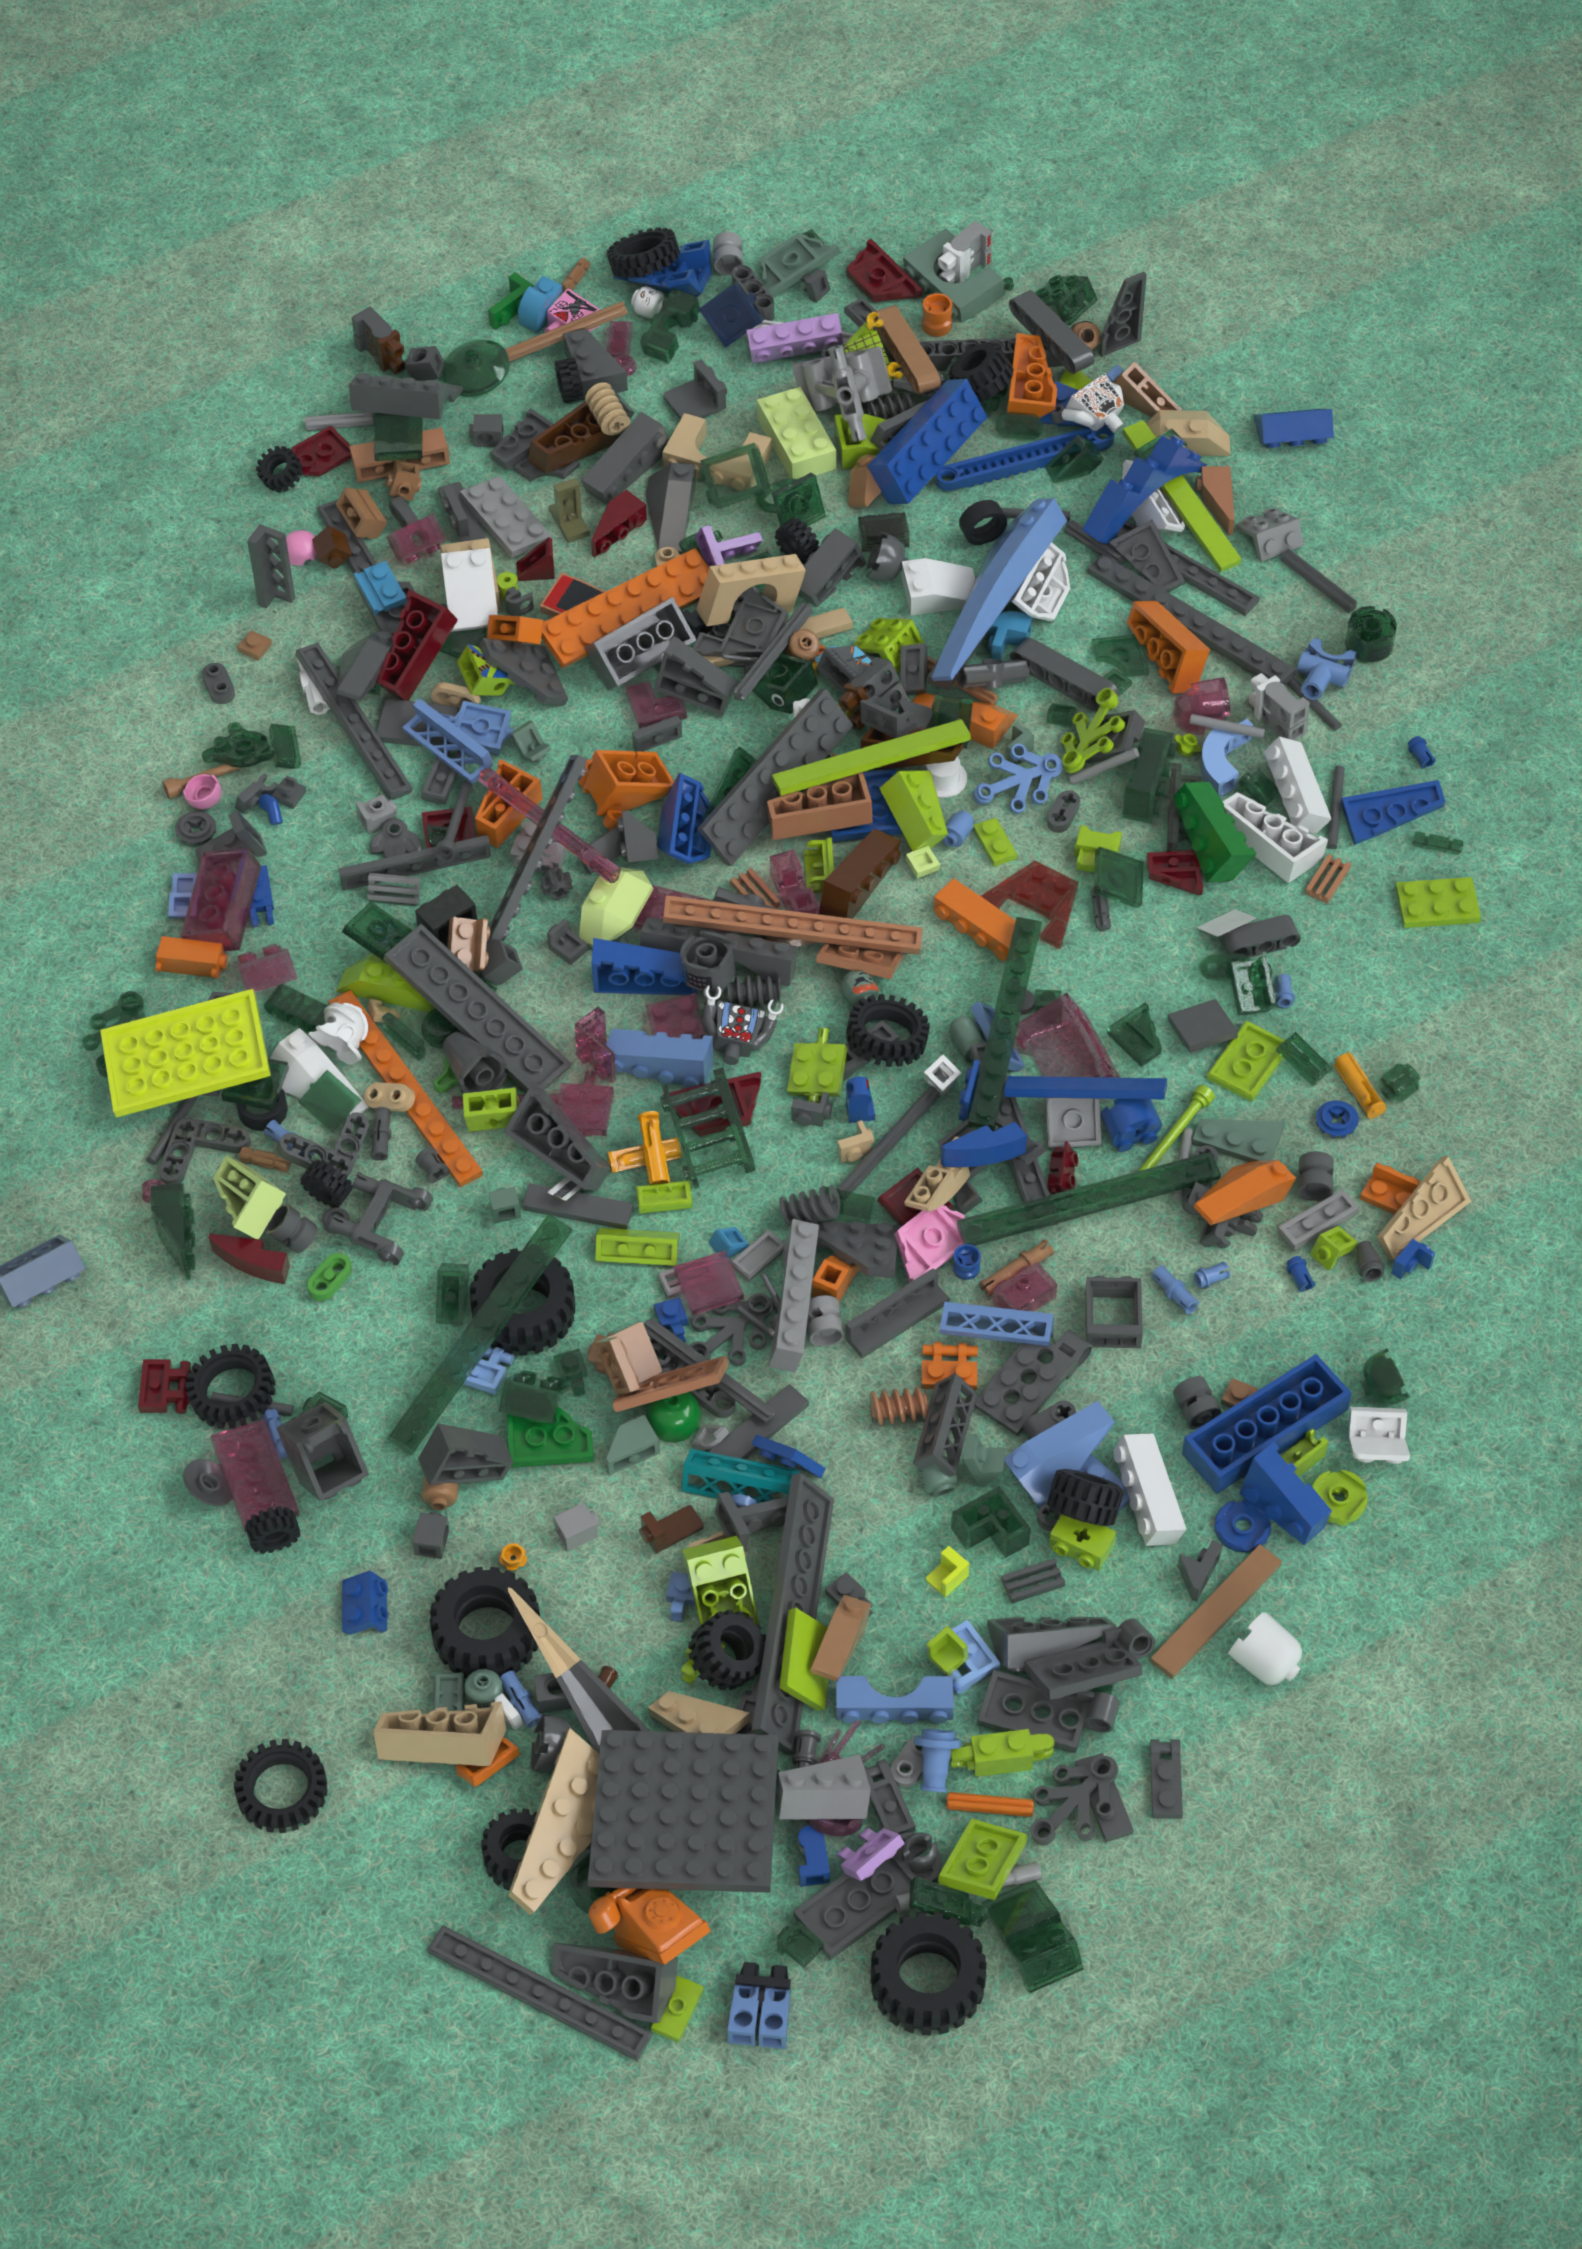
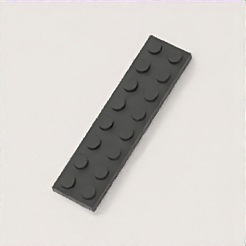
[697,689,854,866]
[383,924,571,1093]

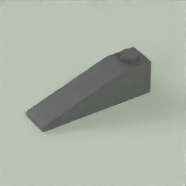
[1099,272,1147,357]
[645,463,696,554]
[337,631,393,701]
[987,1617,1116,1672]
[552,1943,678,2023]

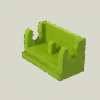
[804,838,834,894]
[1281,1429,1329,1477]

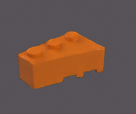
[475,759,543,848]

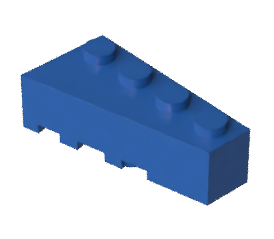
[591,938,698,996]

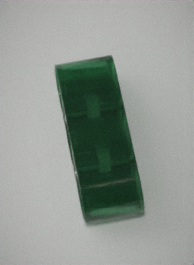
[264,984,328,1033]

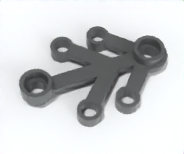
[689,1293,773,1366]
[1030,1755,1118,1845]

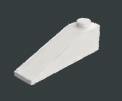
[265,1028,369,1121]

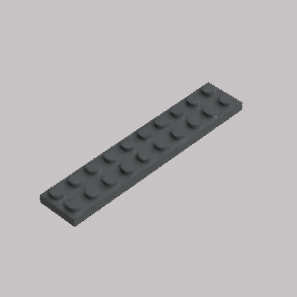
[751,1473,834,1755]

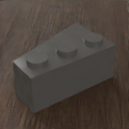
[563,329,628,400]
[798,528,866,607]
[654,635,737,716]
[418,1423,513,1485]

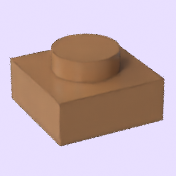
[237,630,272,661]
[1221,1378,1258,1408]

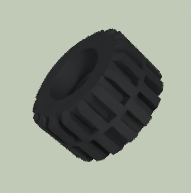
[949,342,1014,402]
[1046,1469,1124,1526]
[688,1610,766,1690]
[481,1808,537,1890]

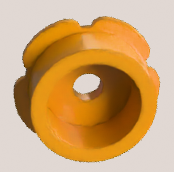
[499,1543,527,1571]

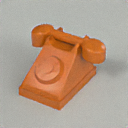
[578,750,674,830]
[588,1888,711,1965]

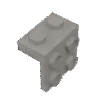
[1236,508,1304,561]

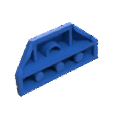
[657,773,712,865]

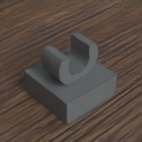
[801,269,831,302]
[271,776,307,809]
[1199,1219,1235,1248]

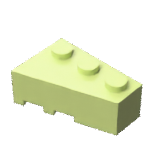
[213,1155,286,1240]

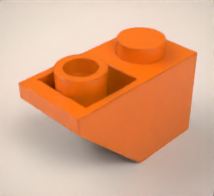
[812,1254,860,1303]

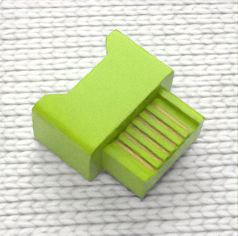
[1074,825,1122,875]

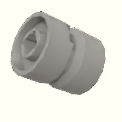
[713,232,743,275]
[807,1295,845,1347]

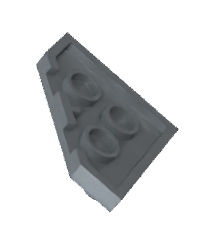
[479,638,569,706]
[817,1220,899,1278]

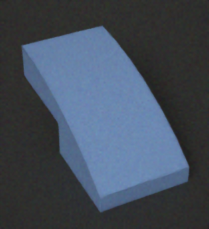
[168,873,200,918]

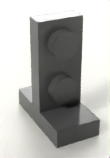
[195,811,267,872]
[715,1491,788,1552]

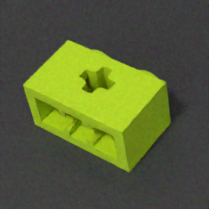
[463,1087,520,1132]
[1049,1515,1116,1571]

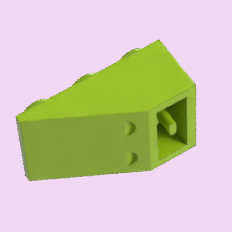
[835,414,889,469]
[682,1536,760,1626]

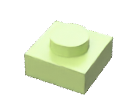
[905,845,940,879]

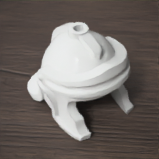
[308,1002,368,1065]

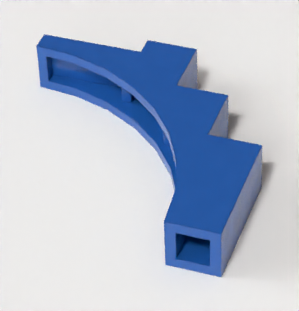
[1082,434,1207,544]

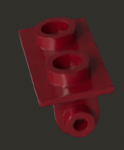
[1047,1141,1079,1200]

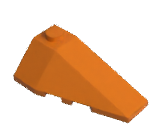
[912,693,1018,749]
[1194,1160,1296,1225]

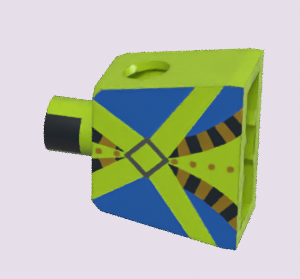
[457,644,515,696]

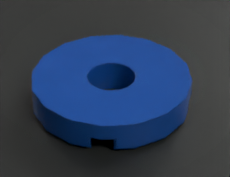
[1215,1500,1271,1553]

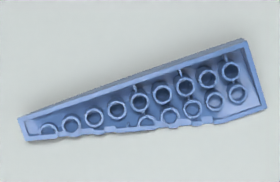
[931,498,1067,681]

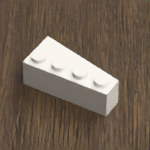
[1223,792,1328,883]

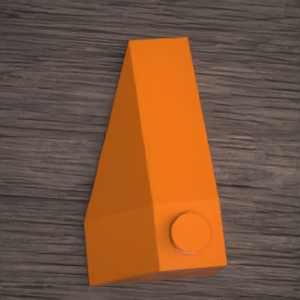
[1006,333,1057,423]

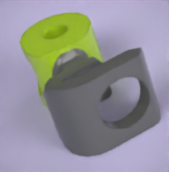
[497,572,534,616]

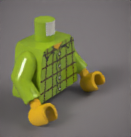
[843,312,903,381]

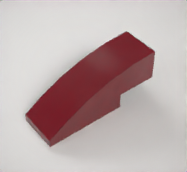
[209,1233,290,1284]

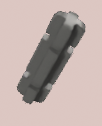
[1091,885,1111,931]

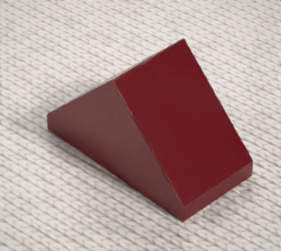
[516,537,555,581]

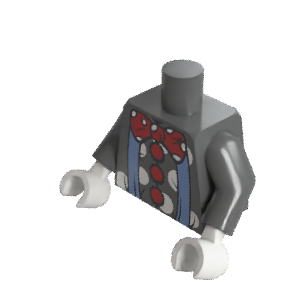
[702,986,783,1065]

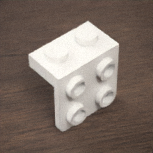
[1348,1407,1410,1464]

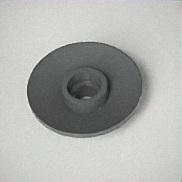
[183,1459,235,1506]

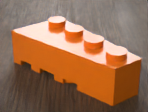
[1127,601,1210,694]

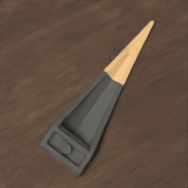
[508,1587,650,1754]

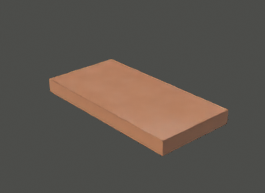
[612,1356,729,1412]

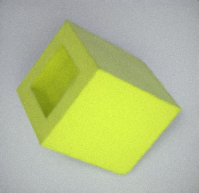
[926,1546,970,1598]

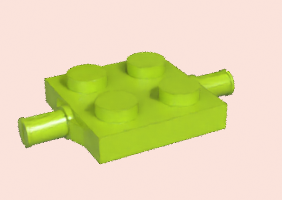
[787,1027,847,1103]

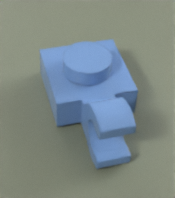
[666,1572,695,1622]

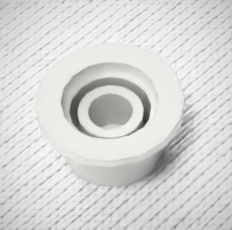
[920,756,967,798]

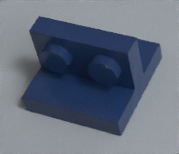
[699,282,764,347]

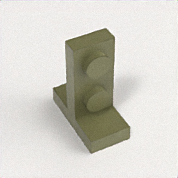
[549,478,590,543]

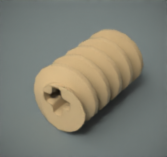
[585,382,631,436]

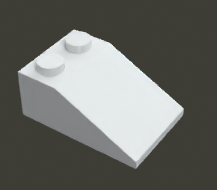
[441,548,498,632]
[901,558,976,616]

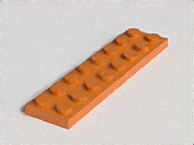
[541,548,709,668]

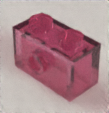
[993,1262,1057,1312]

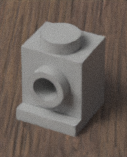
[356,794,397,834]

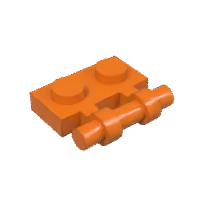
[922,1342,978,1390]

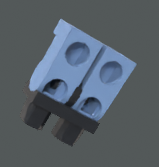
[727,1962,791,2049]

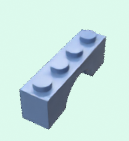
[836,1676,954,1724]

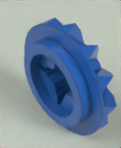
[1316,1100,1359,1139]

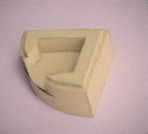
[367,999,400,1023]

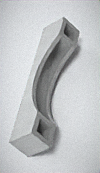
[769,1219,819,1373]

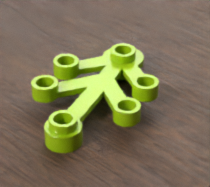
[1061,687,1125,773]

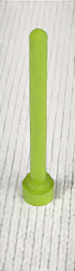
[1134,1085,1215,1183]

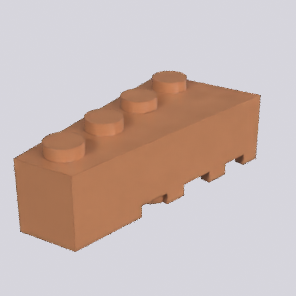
[767,772,873,840]

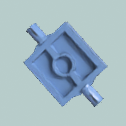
[441,701,515,755]

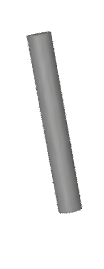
[1190,714,1265,739]
[1069,748,1139,785]
[1172,1128,1194,1199]

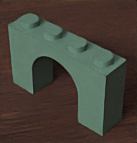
[903,228,1005,323]

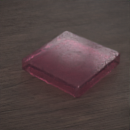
[674,1251,744,1315]

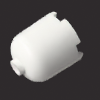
[1228,1612,1302,1686]

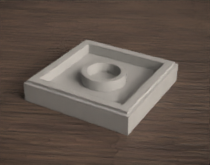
[1045,1098,1101,1148]

